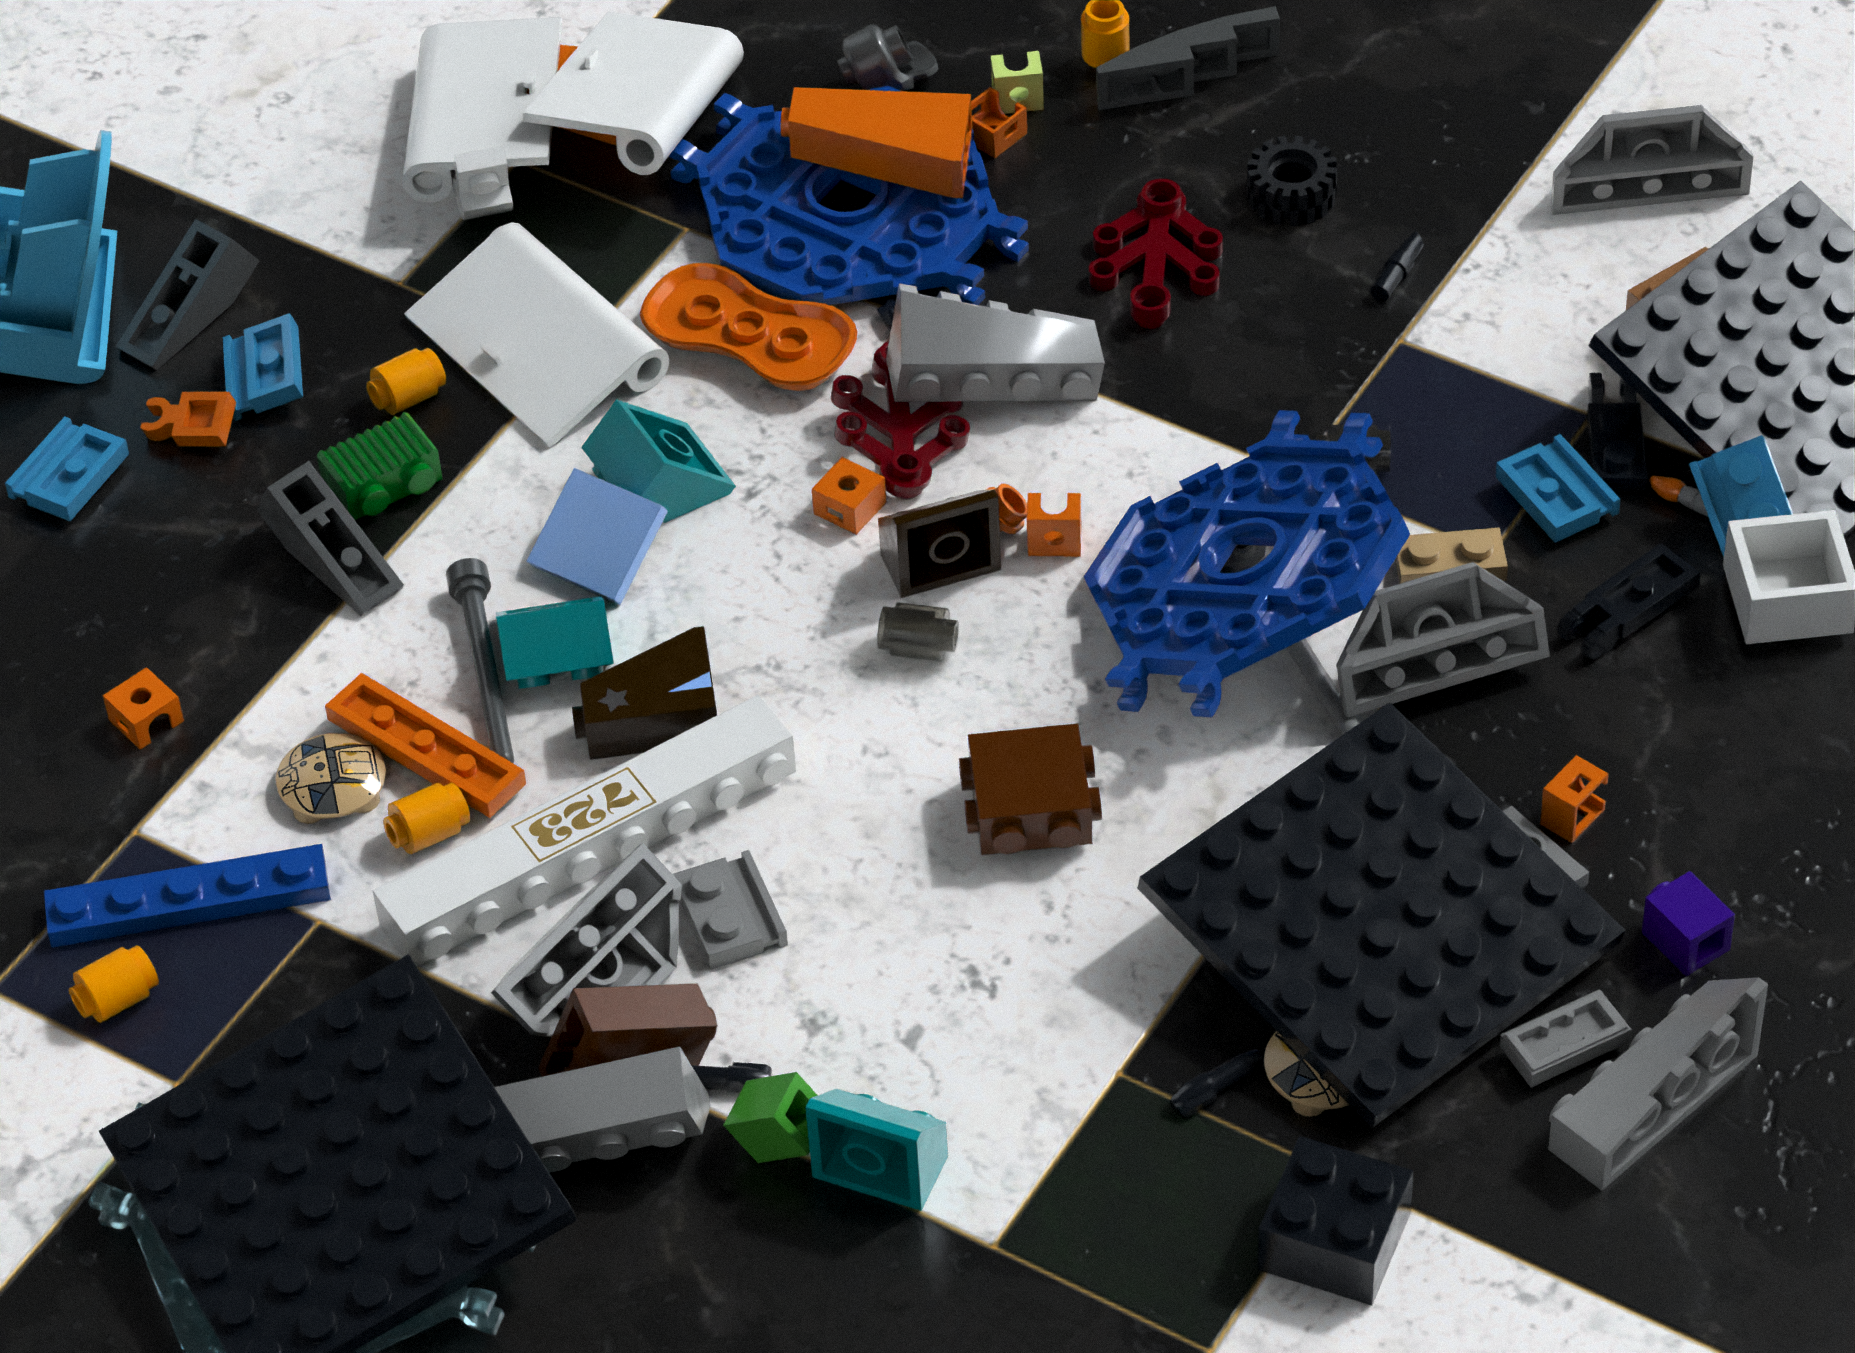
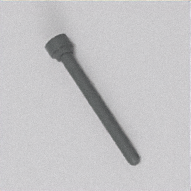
[446,558,514,763]

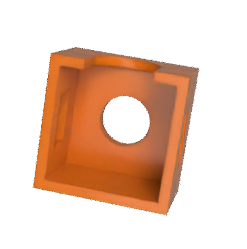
[971,87,1027,158]
[812,457,887,535]
[1027,493,1082,557]
[102,667,184,750]
[1540,755,1609,843]

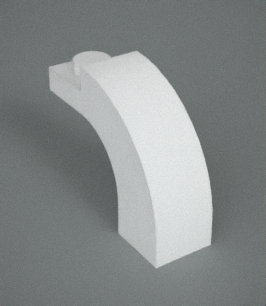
[452,146,513,220]

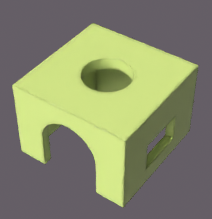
[991,51,1044,114]

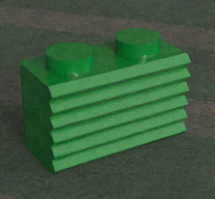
[317,412,443,520]

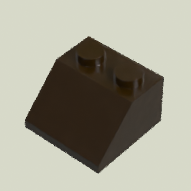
[878,489,1001,598]

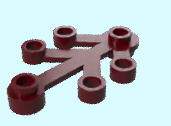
[1089,179,1223,329]
[831,341,970,499]

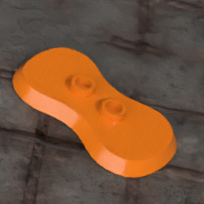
[640,263,858,391]

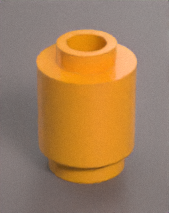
[1081,0,1130,68]
[366,348,446,415]
[383,783,470,854]
[69,945,159,1023]

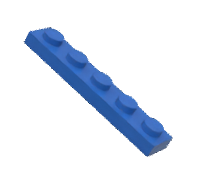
[44,844,331,947]

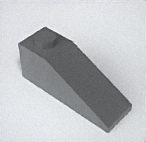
[116,219,259,370]
[257,461,404,616]

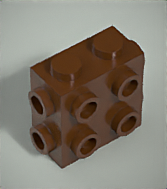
[959,723,1102,855]

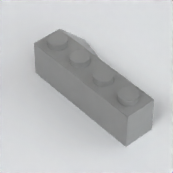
[886,283,1105,402]
[1548,977,1768,1191]
[494,1047,711,1172]

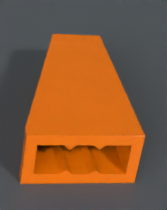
[781,87,972,198]

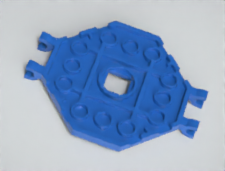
[669,86,1029,305]
[1084,410,1410,718]

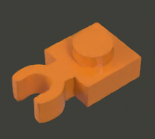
[140,392,236,446]

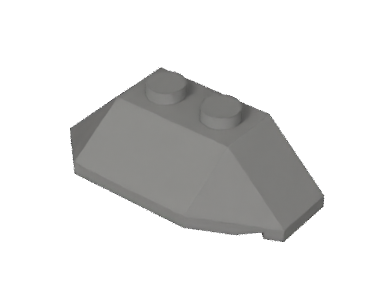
[1551,105,1754,215]
[1336,562,1550,717]
[491,843,682,1037]

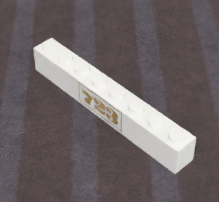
[372,695,796,967]

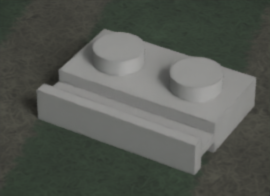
[673,850,788,970]

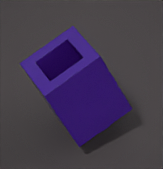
[1642,871,1735,976]

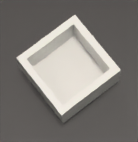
[1723,510,1855,644]

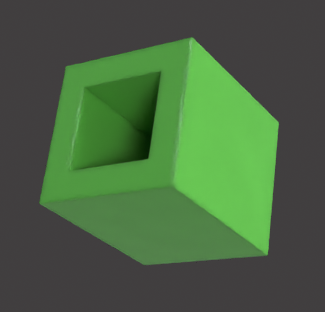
[723,1072,817,1163]

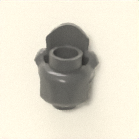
[837,24,938,91]

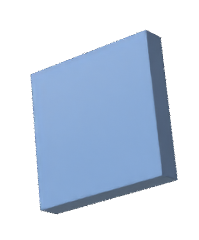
[527,468,668,605]

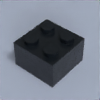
[1258,1136,1413,1306]

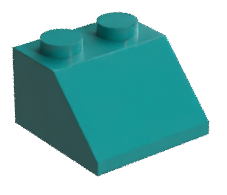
[581,399,736,523]
[496,596,614,689]
[805,1089,948,1211]

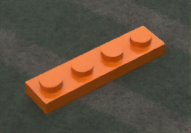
[325,673,526,818]

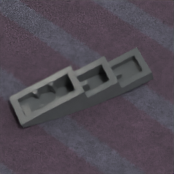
[1096,6,1280,110]

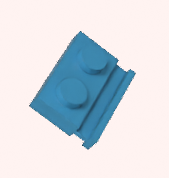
[223,313,303,421]
[5,416,129,521]
[1496,434,1620,543]
[1689,435,1793,557]

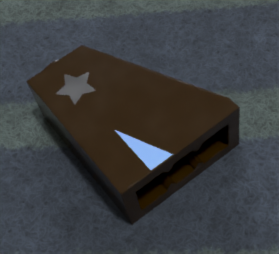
[572,626,717,760]

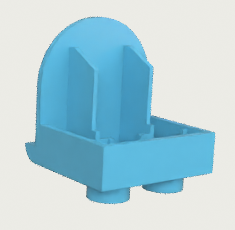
[0,130,117,384]

